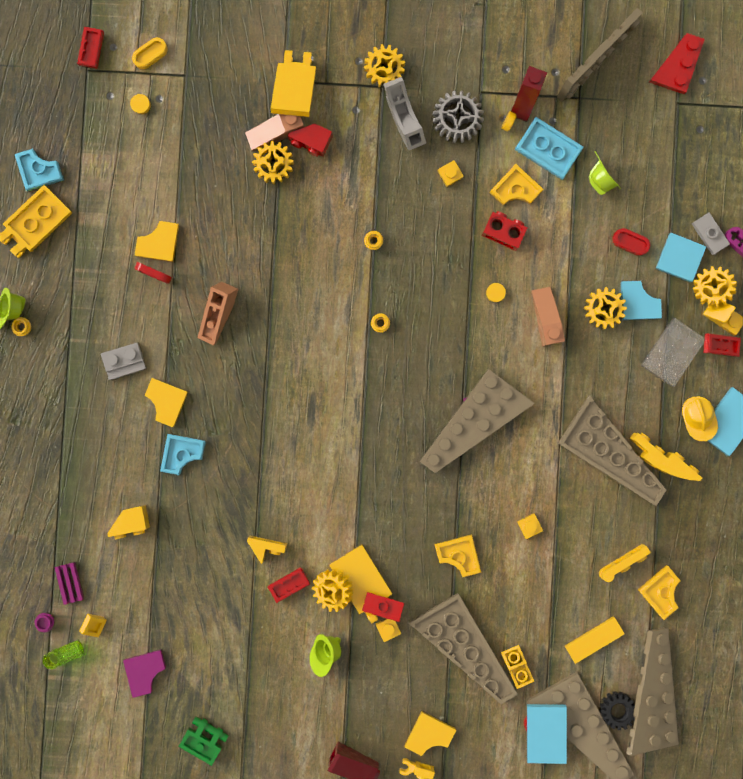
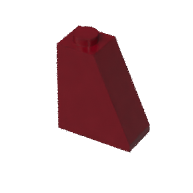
[511,66,548,122]
[327,741,380,779]

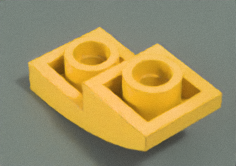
[501,645,535,689]

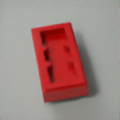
[77,27,104,69]
[703,334,741,357]
[267,567,311,603]
[362,592,405,622]

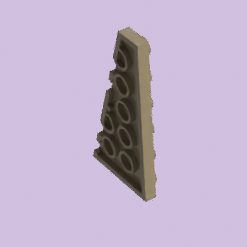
[558,395,666,506]
[527,672,635,779]

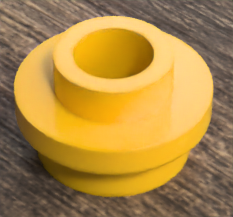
[364,231,383,250]
[371,313,390,333]
[11,317,31,336]

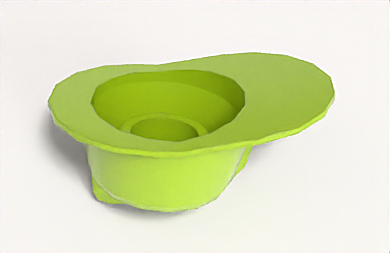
[589,151,621,195]
[0,288,26,329]
[309,634,341,677]

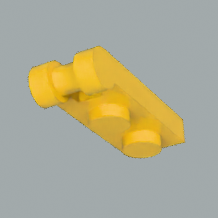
[599,544,651,582]

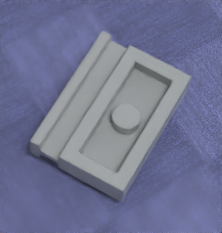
[101,343,147,380]

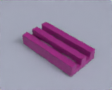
[55,562,84,605]

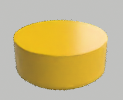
[130,94,151,114]
[501,111,517,132]
[486,283,506,303]

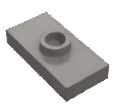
[692,213,730,255]

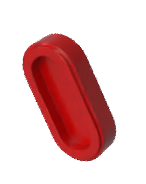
[612,228,650,256]
[134,262,172,284]

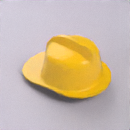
[682,396,718,441]

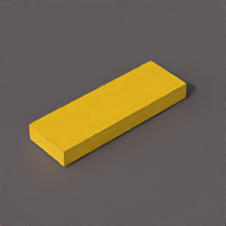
[565,616,624,664]

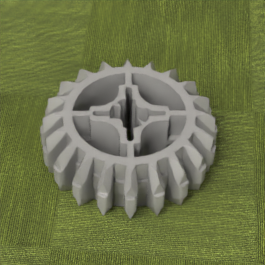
[432,90,484,143]

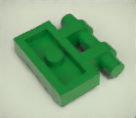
[178,716,229,766]

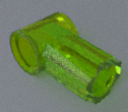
[42,639,85,669]

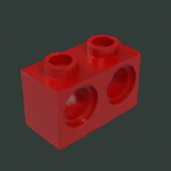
[481,211,528,251]

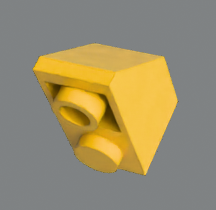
[107,505,150,539]

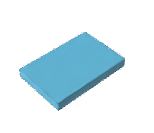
[515,117,584,180]
[708,387,743,456]
[527,704,567,764]

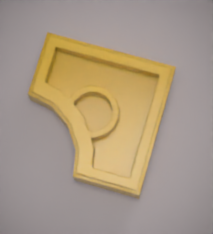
[490,164,544,205]
[135,221,179,262]
[145,378,188,427]
[435,535,481,577]
[638,565,681,620]
[404,711,456,756]

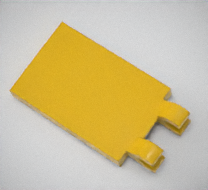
[271,50,316,117]
[0,185,72,258]
[330,544,392,624]

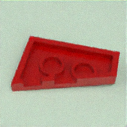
[649,33,705,94]

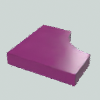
[123,649,166,698]

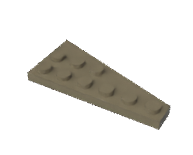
[557,8,643,102]
[419,369,535,473]
[409,593,518,704]
[626,627,679,756]

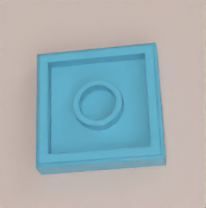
[655,233,706,283]

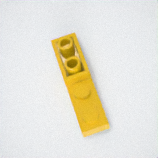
[629,433,702,481]

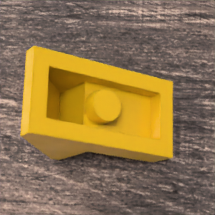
[702,303,743,336]
[247,535,287,564]

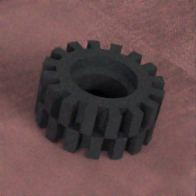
[599,691,635,730]

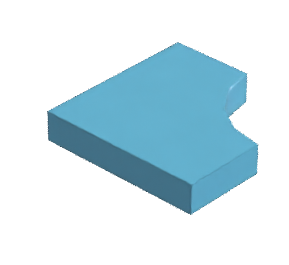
[14,149,64,191]
[621,281,662,320]
[160,434,206,475]

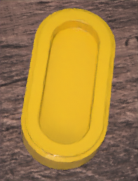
[132,37,168,69]

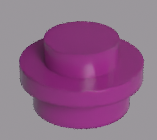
[35,613,55,632]

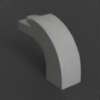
[383,77,426,150]

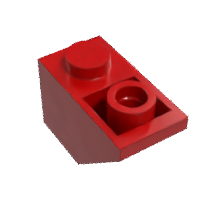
[288,124,333,157]

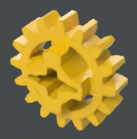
[364,44,405,87]
[252,141,294,184]
[693,266,737,308]
[584,287,627,330]
[312,569,353,612]

